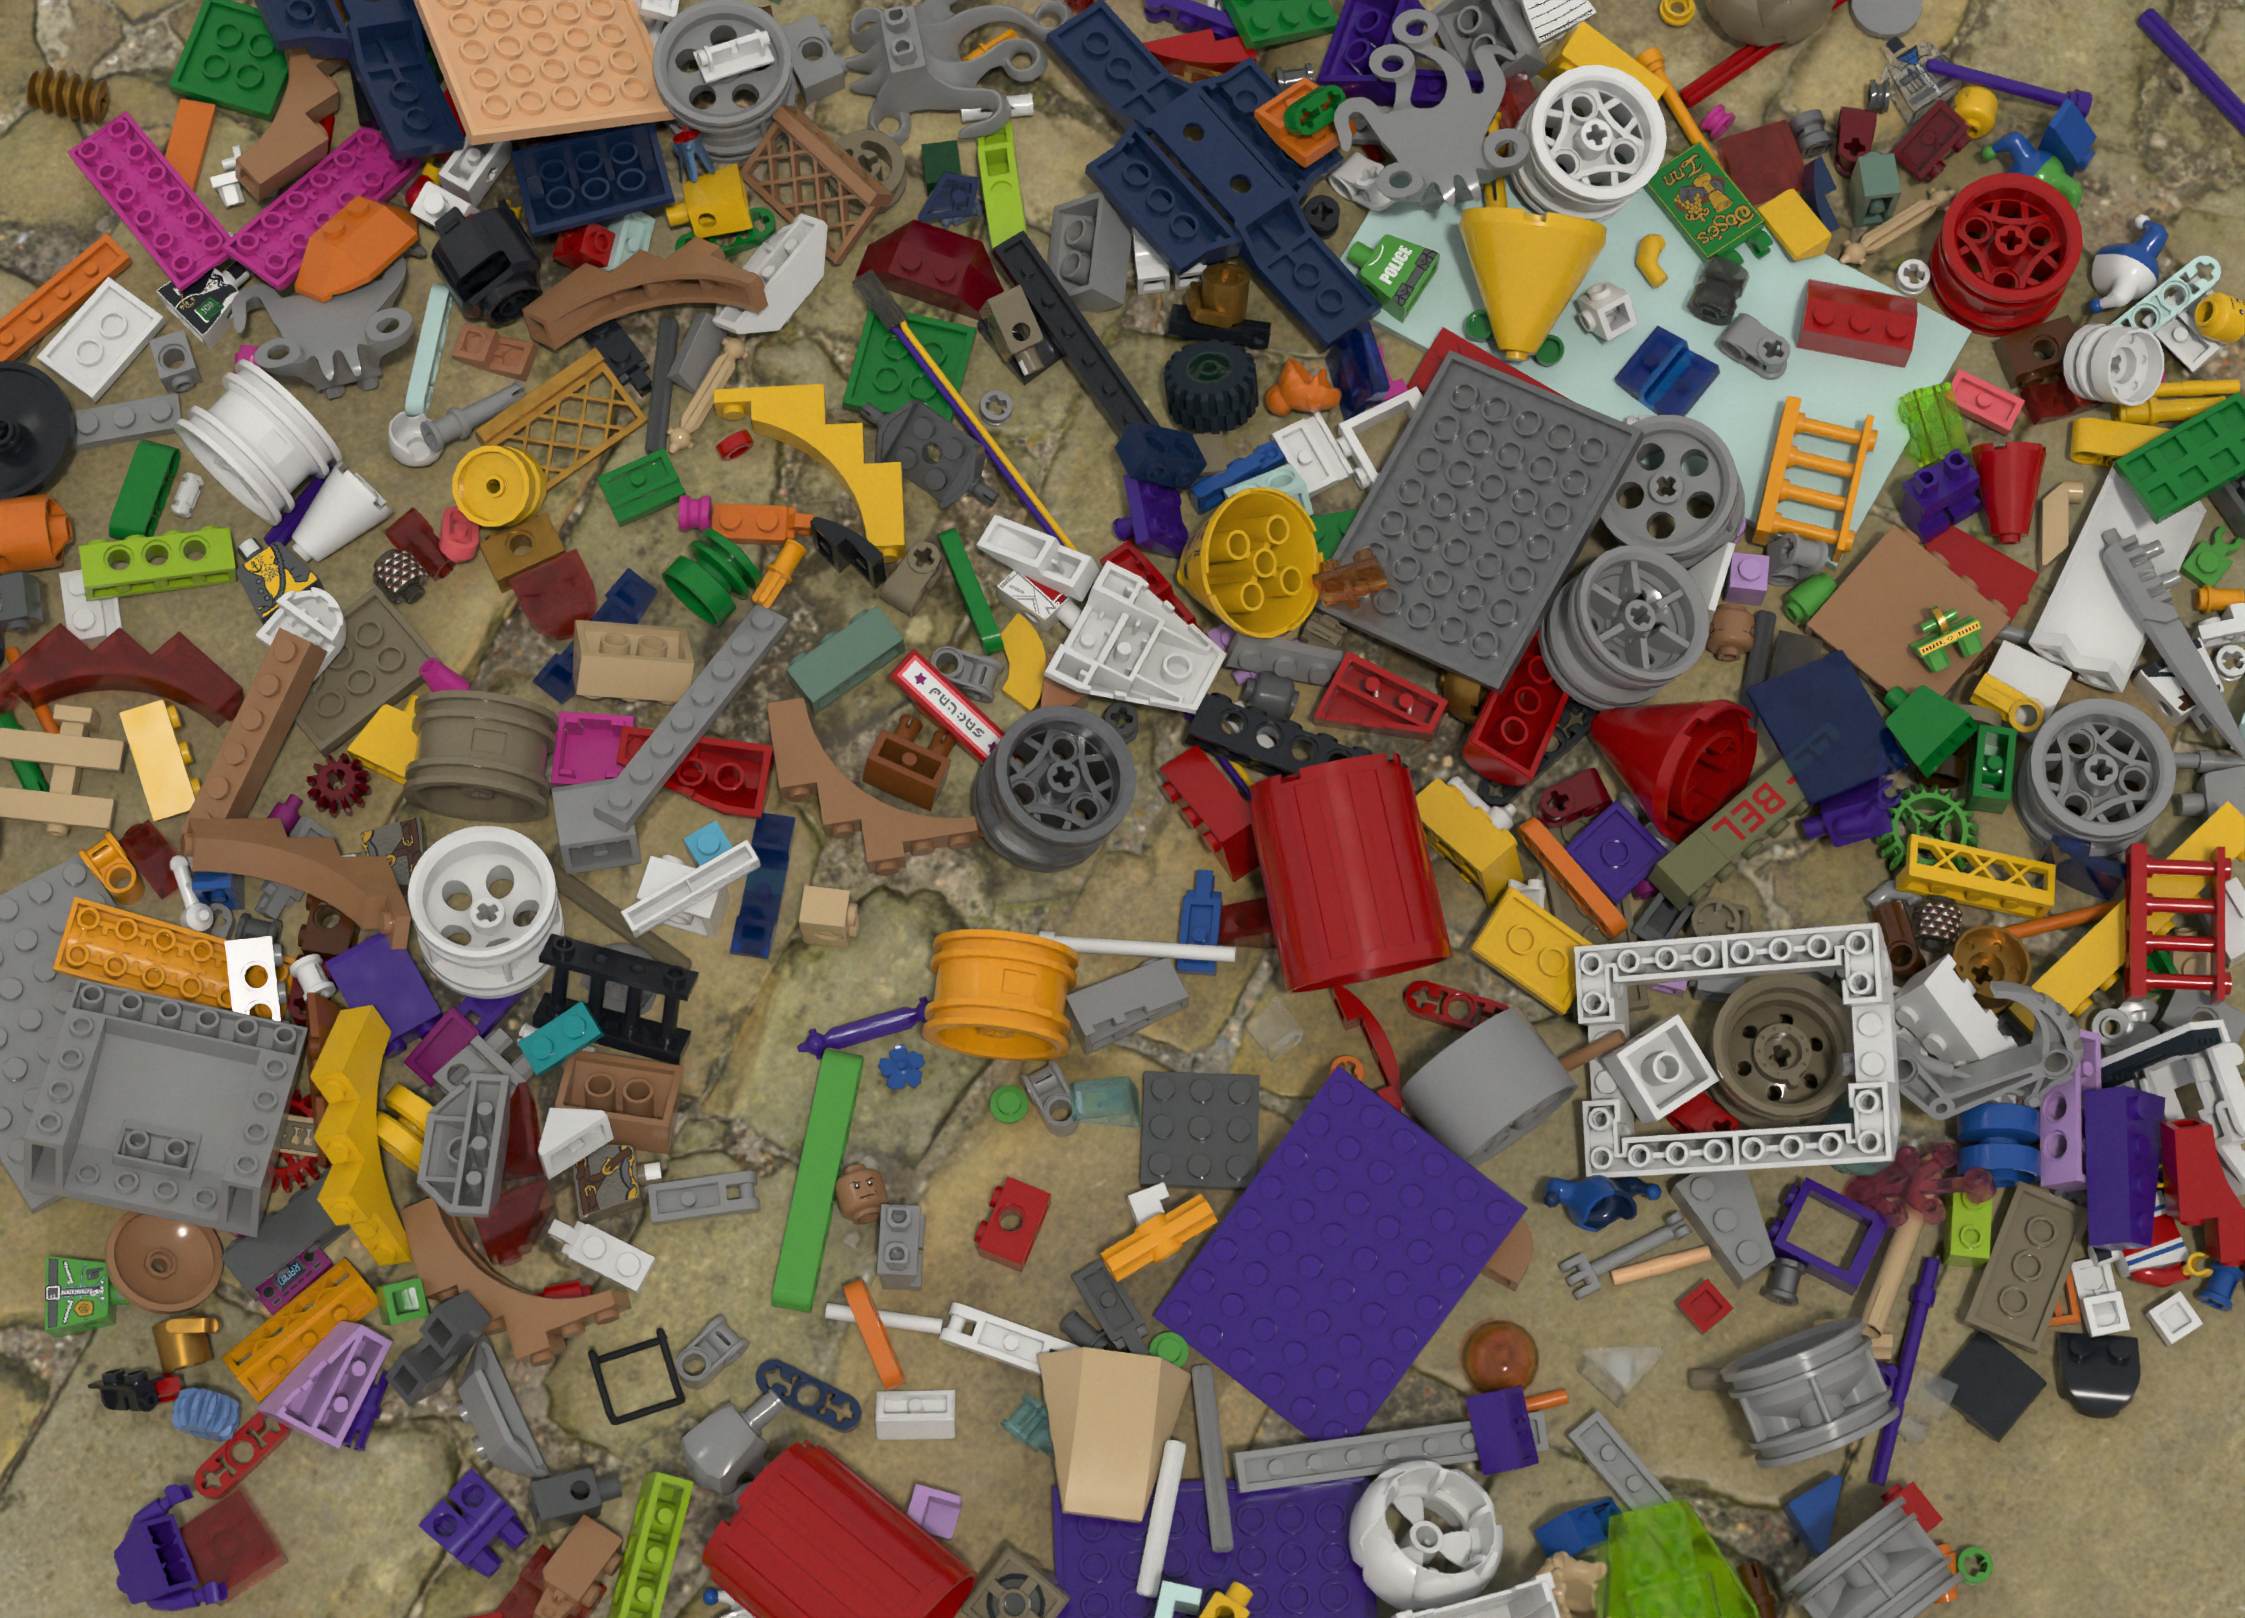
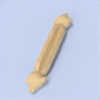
[1839,187,1956,266]
[666,334,748,455]

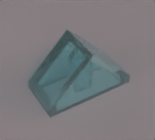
[1070,1076,1141,1128]

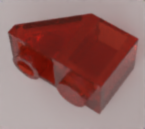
[117,819,192,900]

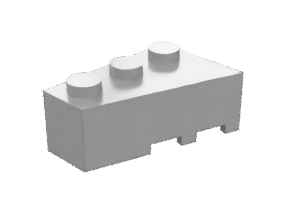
[1670,1170,1776,1290]

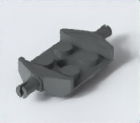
[860,399,1000,509]

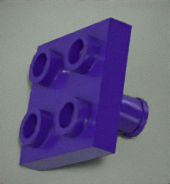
[1113,474,1188,559]

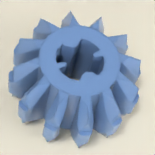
[171,1387,241,1442]

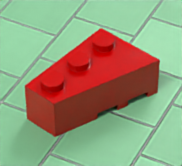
[1313,651,1449,742]
[1159,744,1260,882]

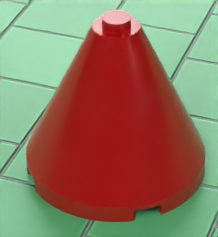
[1590,699,1758,845]

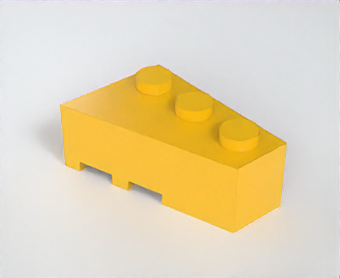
[1536,20,1668,102]
[1416,777,1525,910]

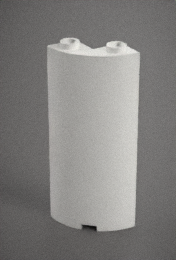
[2029,461,2206,693]

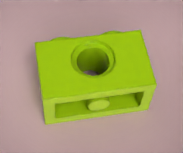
[1942,1179,1993,1269]

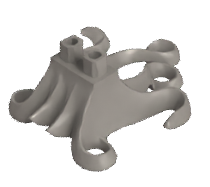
[844,0,1074,146]
[1334,9,1530,212]
[232,243,427,399]

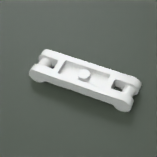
[939,1302,1079,1377]

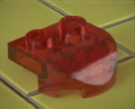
[508,549,598,640]

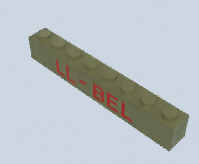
[1648,688,1893,911]

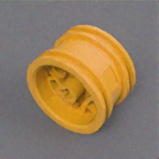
[922,929,1079,1062]

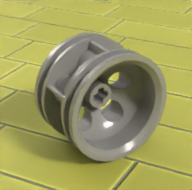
[653,0,797,164]
[1601,415,1745,571]
[1720,1317,1900,1468]
[1780,1496,1966,1618]

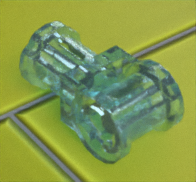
[1000,1394,1055,1461]

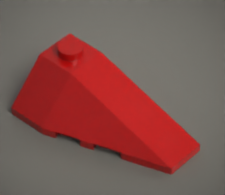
[616,726,775,819]

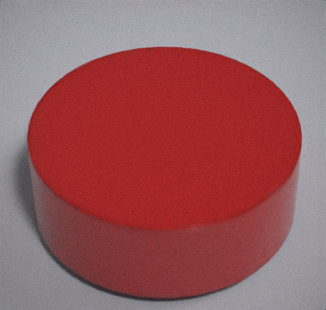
[716,430,754,461]

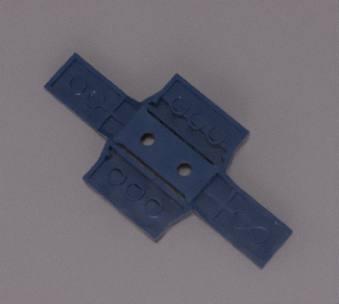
[254,0,465,161]
[1045,0,1382,351]

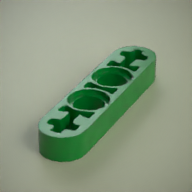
[937,527,1004,656]

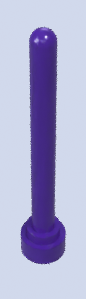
[1925,58,2092,119]

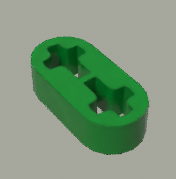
[1284,85,1346,136]

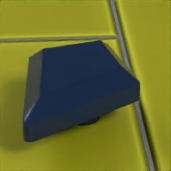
[917,171,980,221]

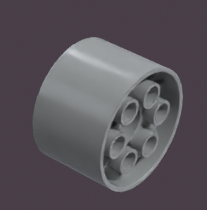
[1400,1006,1578,1168]

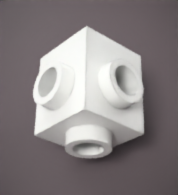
[1577,281,1639,341]

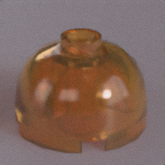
[1461,1320,1539,1394]

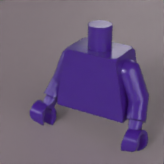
[1802,750,1903,847]
[114,1484,228,1612]

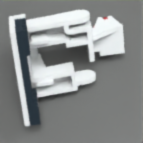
[2101,1019,2245,1198]

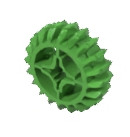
[1876,783,1979,872]

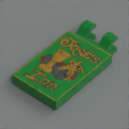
[1643,141,1773,278]

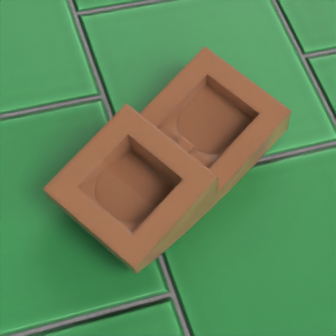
[451,323,538,381]

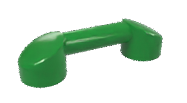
[1466,310,1564,366]

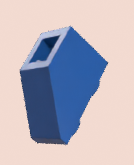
[1534,1497,1630,1559]

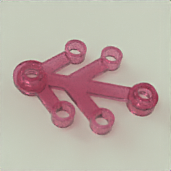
[1845,1143,1997,1227]

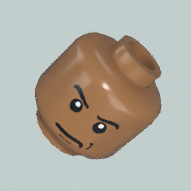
[834,1164,889,1225]

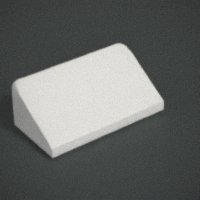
[876,1390,955,1440]

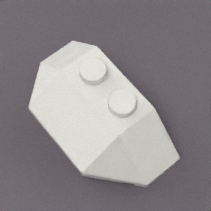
[712,213,828,334]

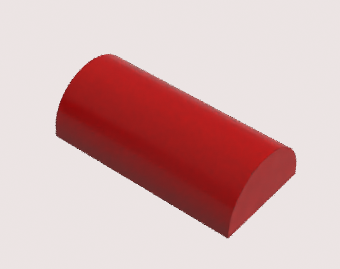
[1462,630,1569,786]

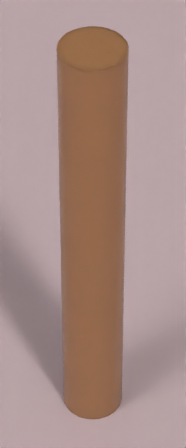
[1559,1029,1627,1072]

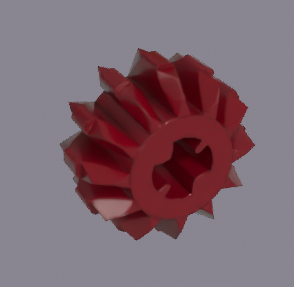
[306,753,372,819]

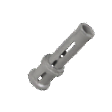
[420,381,527,452]

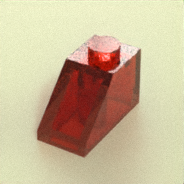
[1219,897,1277,949]

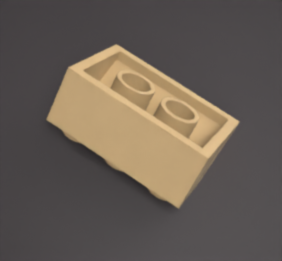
[573,620,694,705]

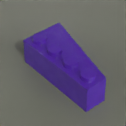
[2084,1086,2166,1251]

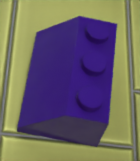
[1317,0,1426,105]

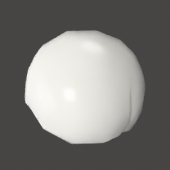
[387,411,444,467]

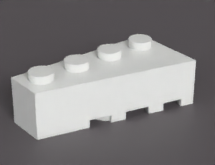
[1894,953,2021,1104]

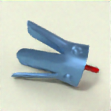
[673,126,715,183]

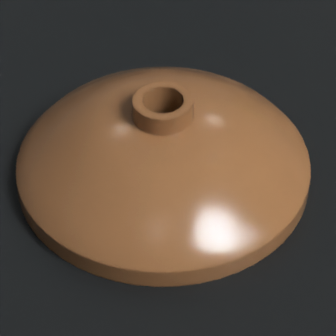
[105,1211,223,1314]

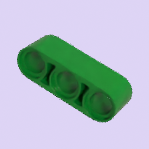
[109,439,180,541]

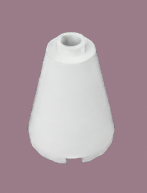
[291,460,394,562]

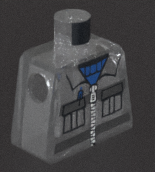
[1881,36,1966,128]

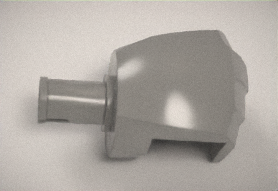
[680,1389,787,1496]

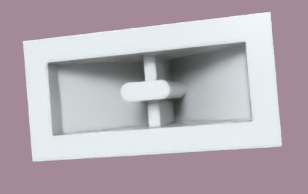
[538,1108,614,1180]

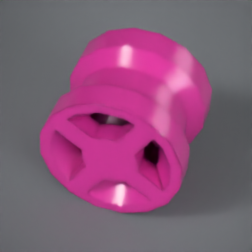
[679,495,712,532]

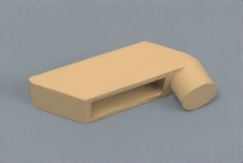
[2038,480,2084,573]

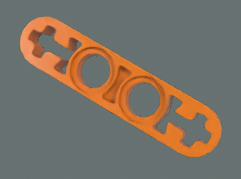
[1516,816,1628,940]

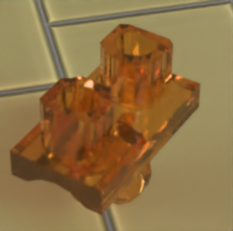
[1312,548,1389,610]

